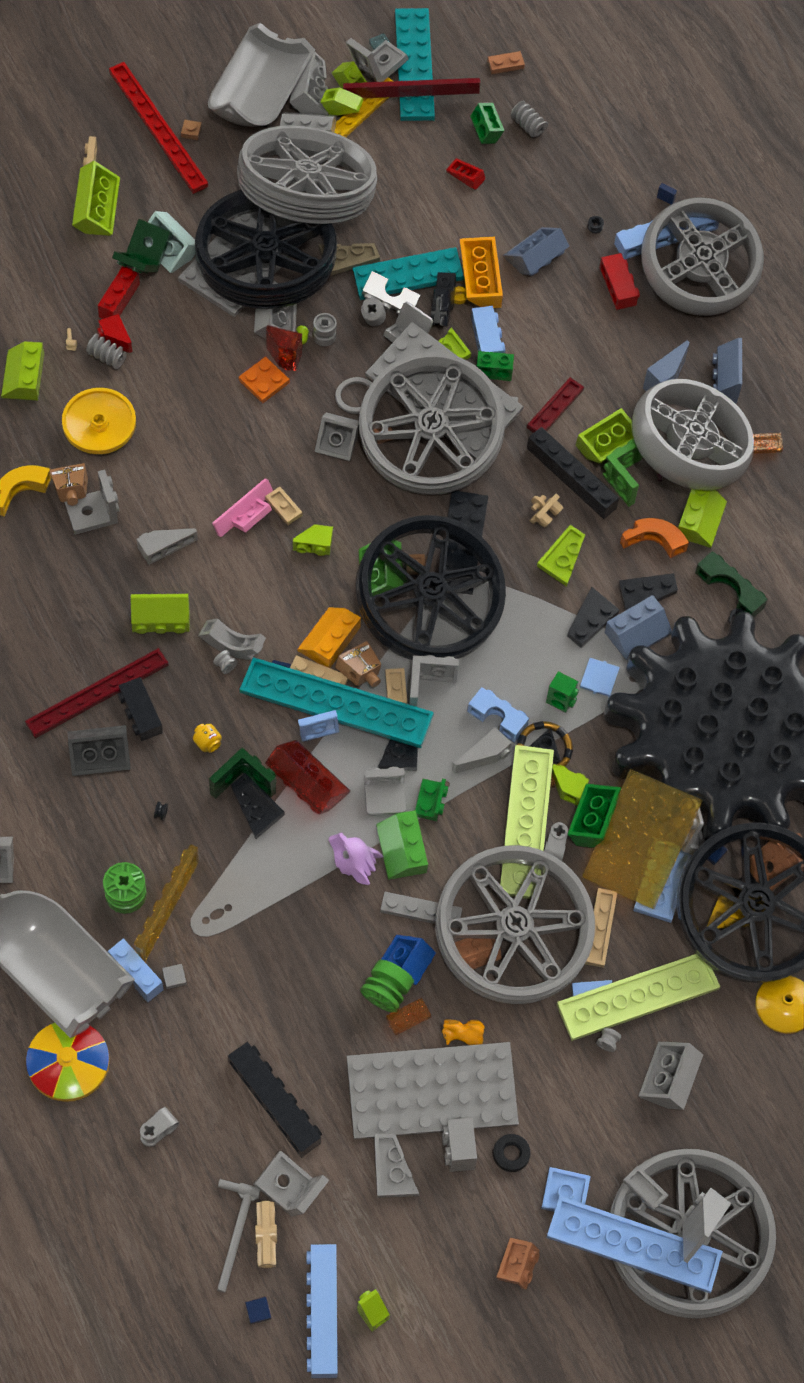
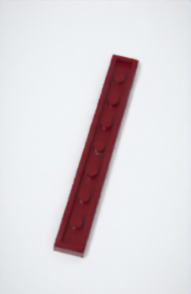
[343,78,480,98]
[25,648,169,739]

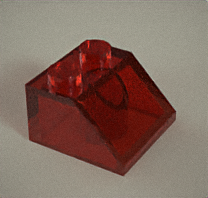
[266,325,302,371]

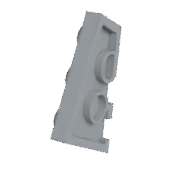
[374,1133,419,1198]

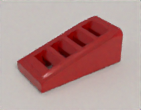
[446,158,485,190]

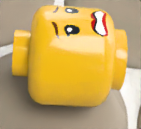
[193,724,222,753]

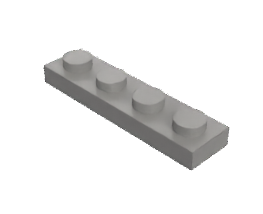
[380,892,462,929]

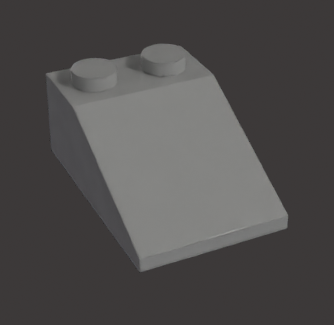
[682,1188,731,1263]

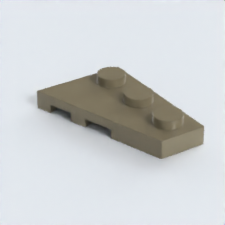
[318,243,380,276]

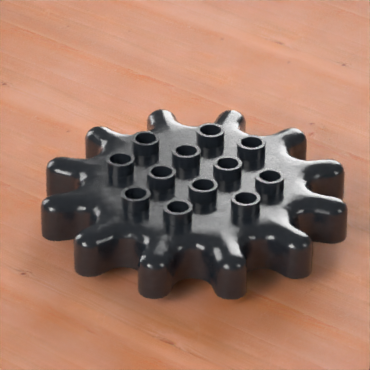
[604,612,804,841]

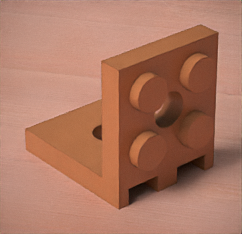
[749,833,804,891]

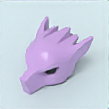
[329,833,383,885]

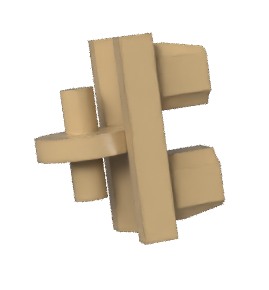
[529,494,563,528]

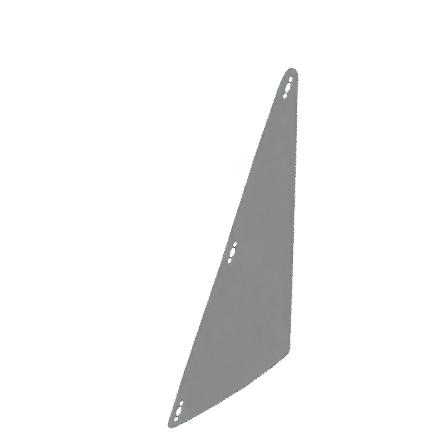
[191,582,643,937]

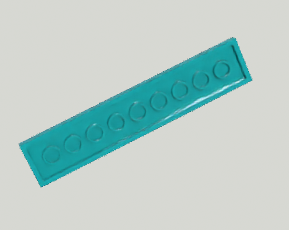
[239,657,434,748]

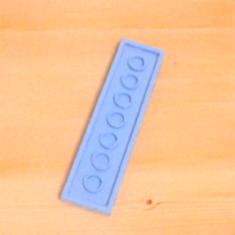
[546,1196,723,1293]

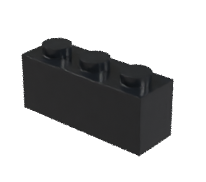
[117,677,163,741]

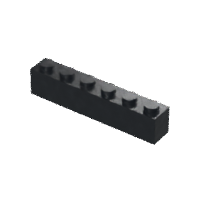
[527,427,619,519]
[228,1041,322,1158]

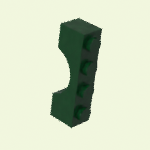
[695,551,768,617]

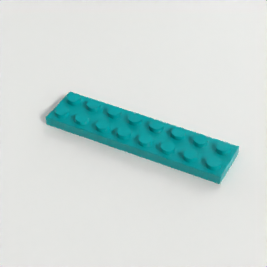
[395,8,435,121]

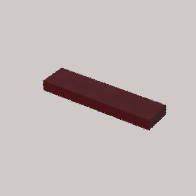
[527,377,584,433]

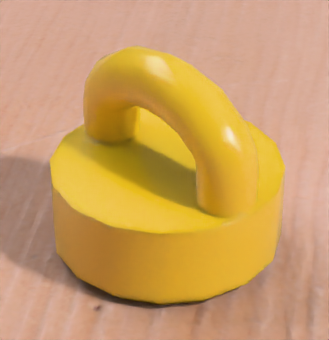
[454,286,467,305]

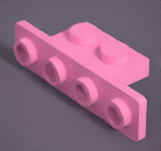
[212,479,273,537]

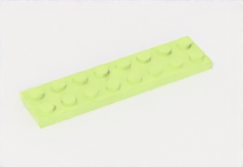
[500,745,554,899]
[556,954,720,1041]

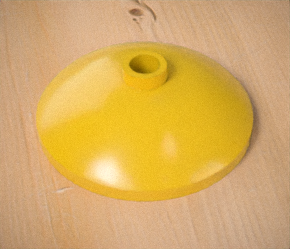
[755,976,804,1034]

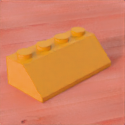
[460,237,503,308]

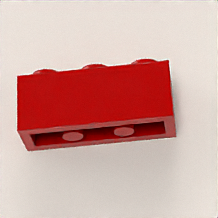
[599,253,640,310]
[98,266,140,319]

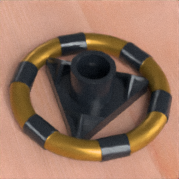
[517,721,573,766]

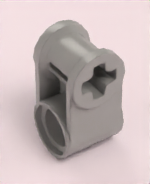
[544,822,568,861]
[140,1107,179,1147]

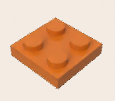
[239,356,290,403]

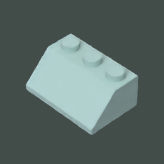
[145,211,195,273]

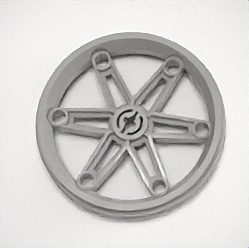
[237,126,377,224]
[359,352,505,495]
[435,845,595,1004]
[610,1149,776,1318]

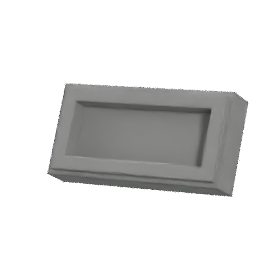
[623,1166,668,1211]

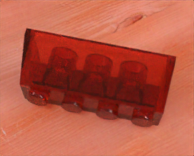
[265,740,351,815]

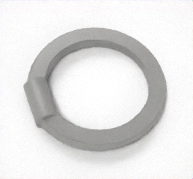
[335,377,372,414]

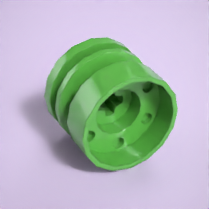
[103,862,147,914]
[360,960,414,1013]

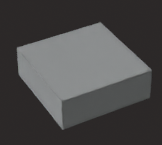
[162,964,187,989]

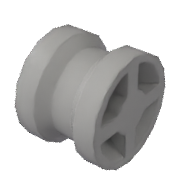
[213,650,238,674]
[596,1027,621,1052]

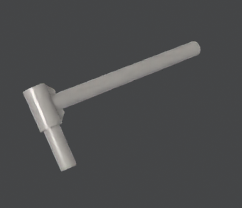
[217,1179,261,1293]

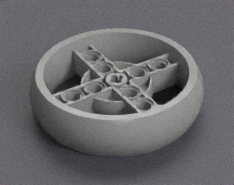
[641,197,764,316]
[632,379,754,491]

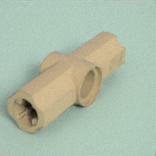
[255,1201,277,1268]

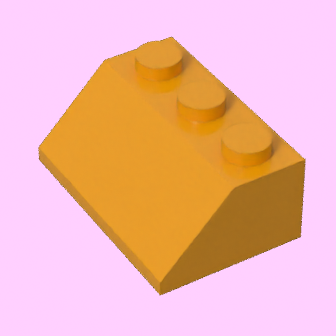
[297,607,361,668]

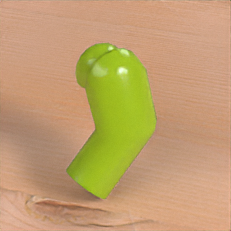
[289,325,309,350]

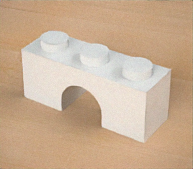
[362,271,420,315]

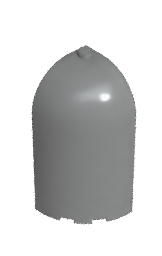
[208,23,315,127]
[0,890,135,1038]

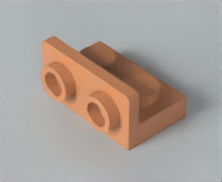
[455,938,501,969]
[497,1238,539,1289]

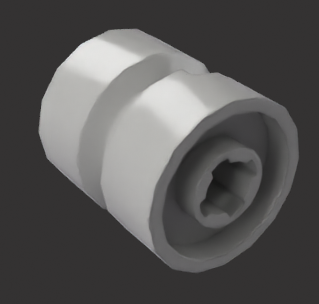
[313,313,337,346]

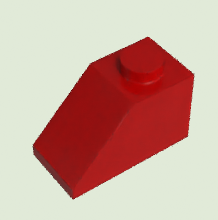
[97,314,132,353]

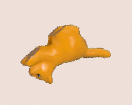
[442,1019,485,1045]

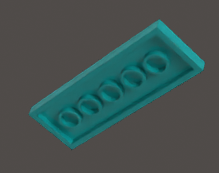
[353,247,464,300]

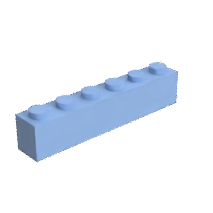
[614,217,719,259]
[307,1244,337,1378]

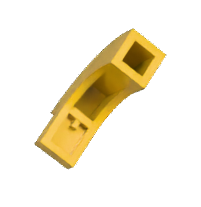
[0,465,51,517]

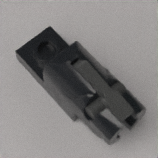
[430,272,457,327]

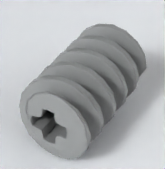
[511,100,548,137]
[361,297,386,326]
[86,333,127,369]

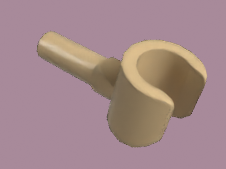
[66,328,77,351]

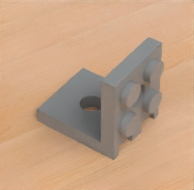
[346,38,409,82]
[65,470,120,535]
[409,655,459,707]
[254,1151,329,1217]

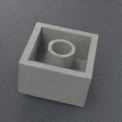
[442,1118,477,1172]

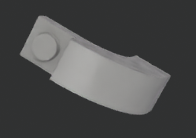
[198,619,266,660]

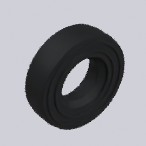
[493,1134,531,1172]

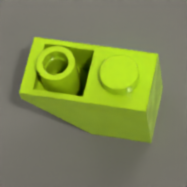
[332,61,367,89]
[320,87,364,116]
[293,524,333,556]
[551,764,589,806]
[357,1289,390,1332]

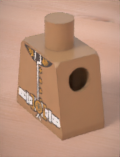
[50,463,88,506]
[335,641,381,688]

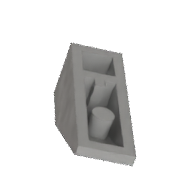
[137,528,198,565]
[452,727,511,773]

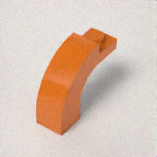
[620,518,689,558]

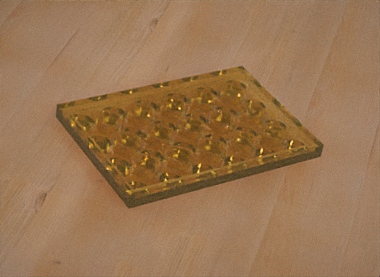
[582,769,703,909]

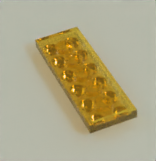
[134,844,199,962]

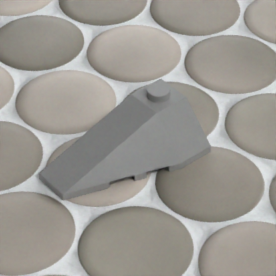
[290,51,328,115]

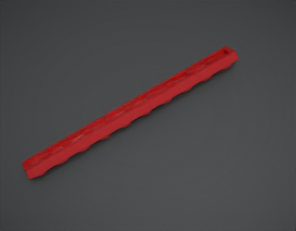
[109,62,208,194]

